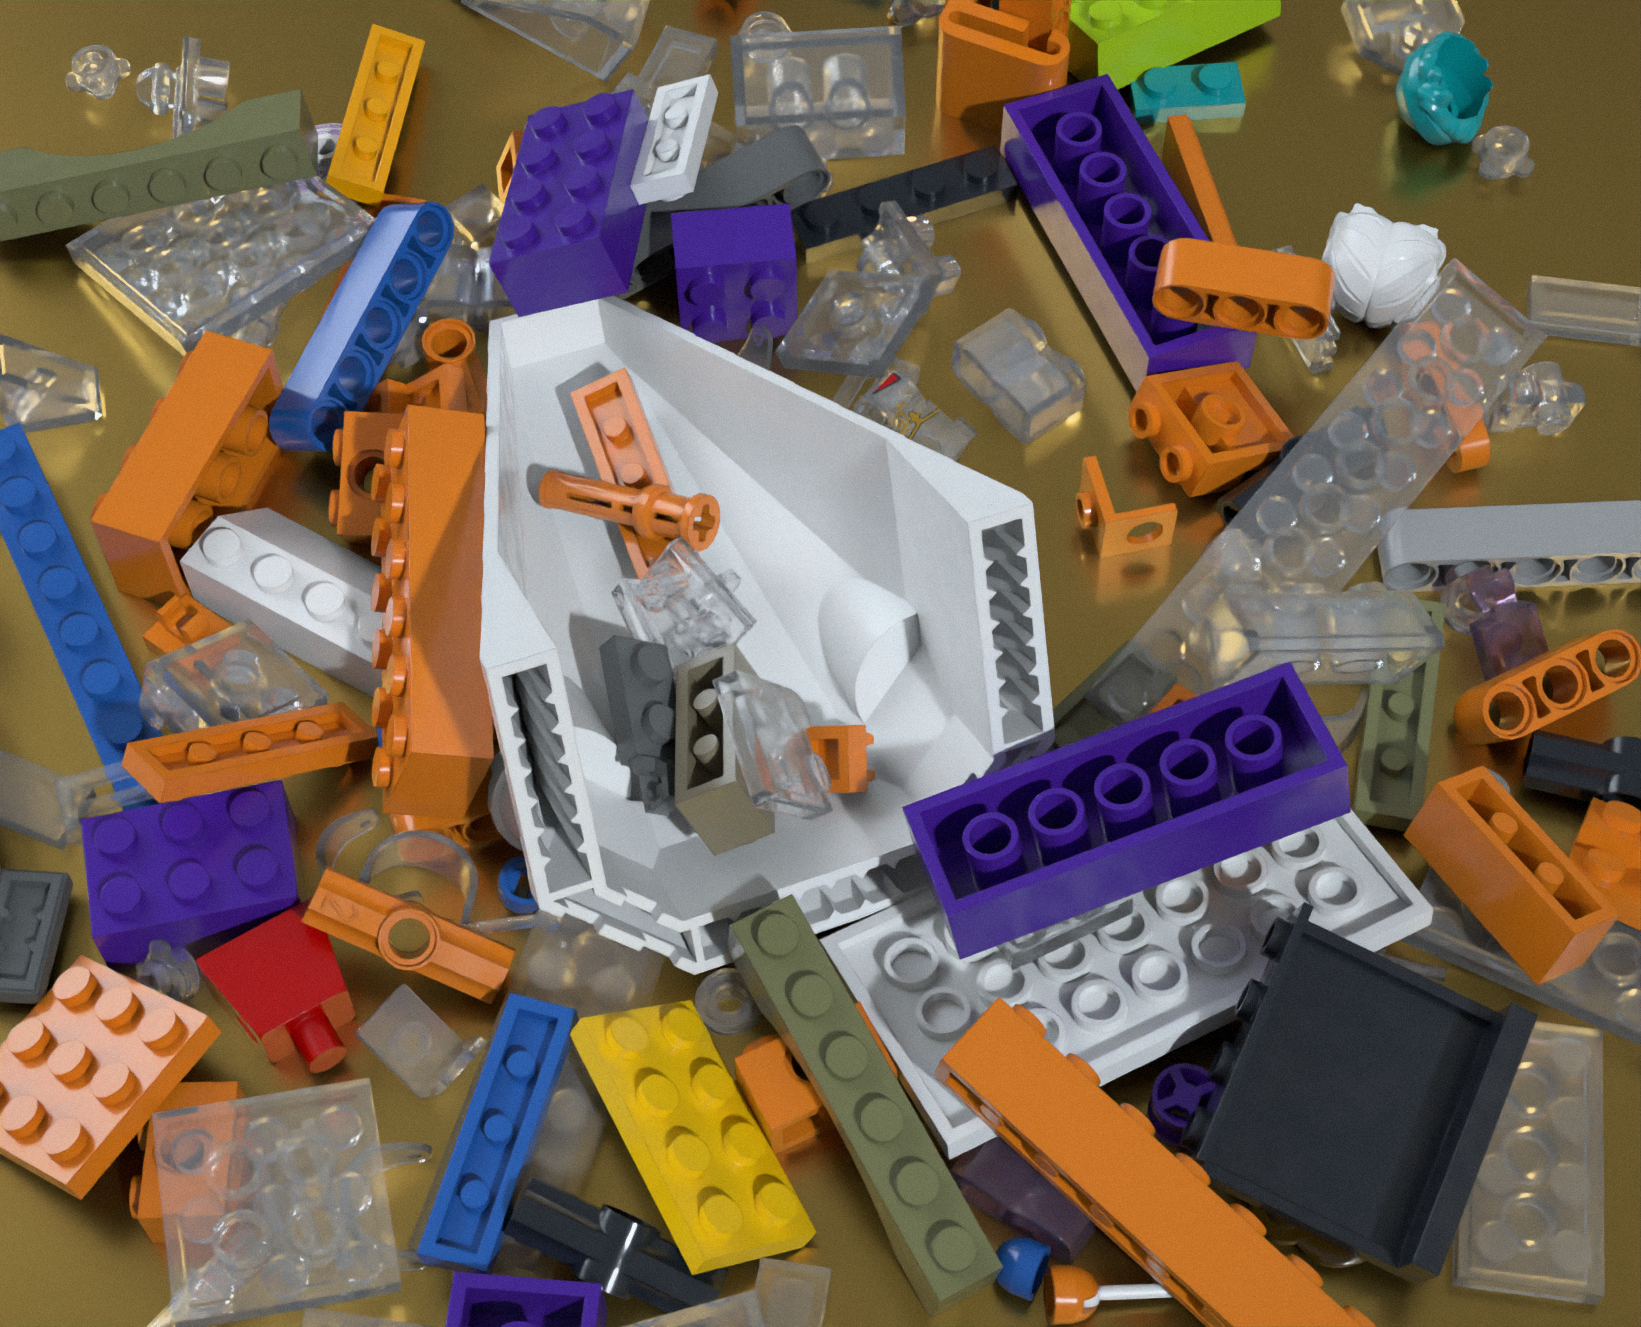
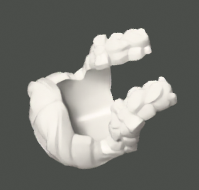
[1322,203,1446,329]

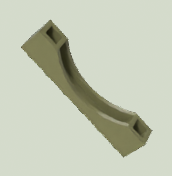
[0,89,318,242]
[727,894,1003,1318]

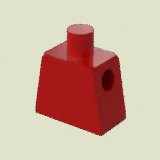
[195,898,356,1073]

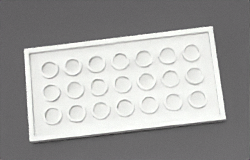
[820,808,1433,1160]

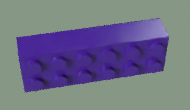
[1000,74,1257,392]
[902,662,1351,960]

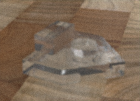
[1341,0,1465,76]

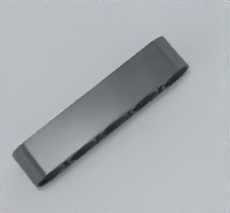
[614,125,830,300]

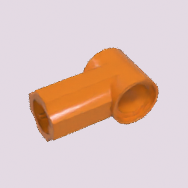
[422,318,487,440]

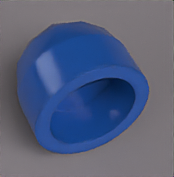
[497,856,539,914]
[995,1237,1051,1301]

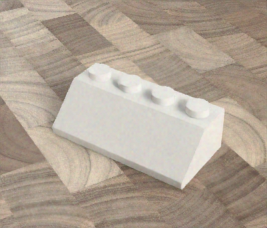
[180,508,382,698]

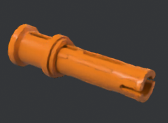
[539,470,720,551]

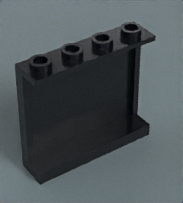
[1179,902,1538,1285]

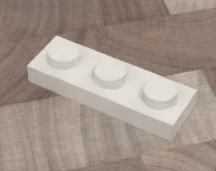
[630,74,718,205]

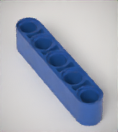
[269,202,454,452]

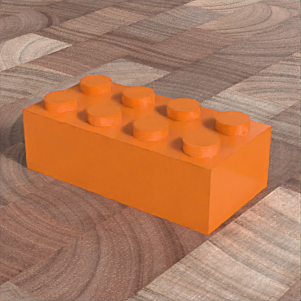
[90,330,283,605]

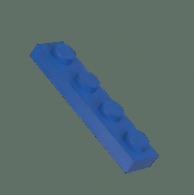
[416,993,579,1275]

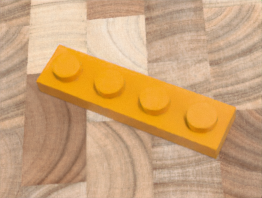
[323,23,425,208]

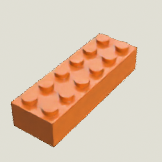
[371,404,494,819]

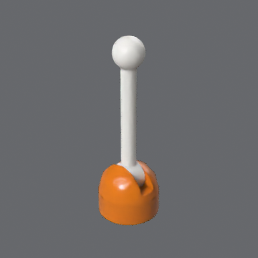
[1044,1265,1173,1325]

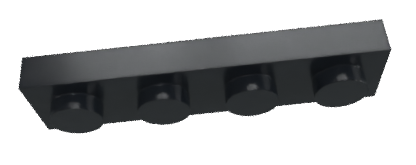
[790,145,1018,264]

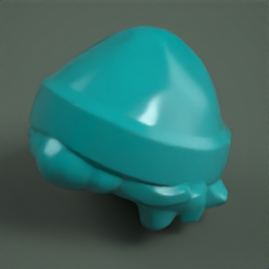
[1395,32,1494,145]

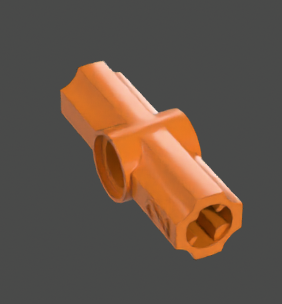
[301,866,515,1004]

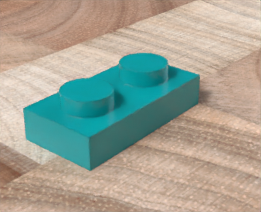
[1126,62,1246,124]

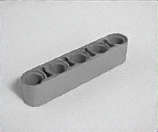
[1374,500,1641,592]

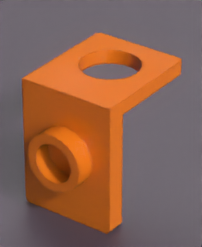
[1076,455,1178,558]

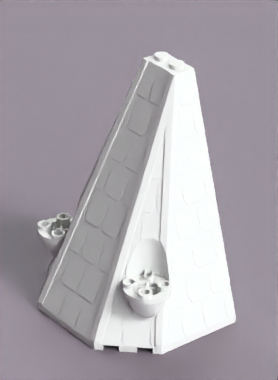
[479,296,1056,975]

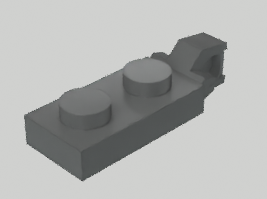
[599,635,677,816]

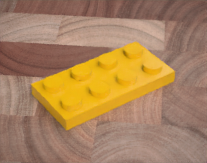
[569,1000,817,1275]

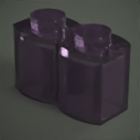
[950,1136,1098,1265]

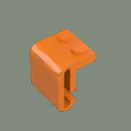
[935,0,1070,133]

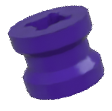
[1146,1063,1216,1150]

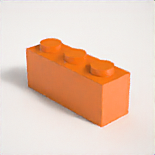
[1404,765,1621,986]

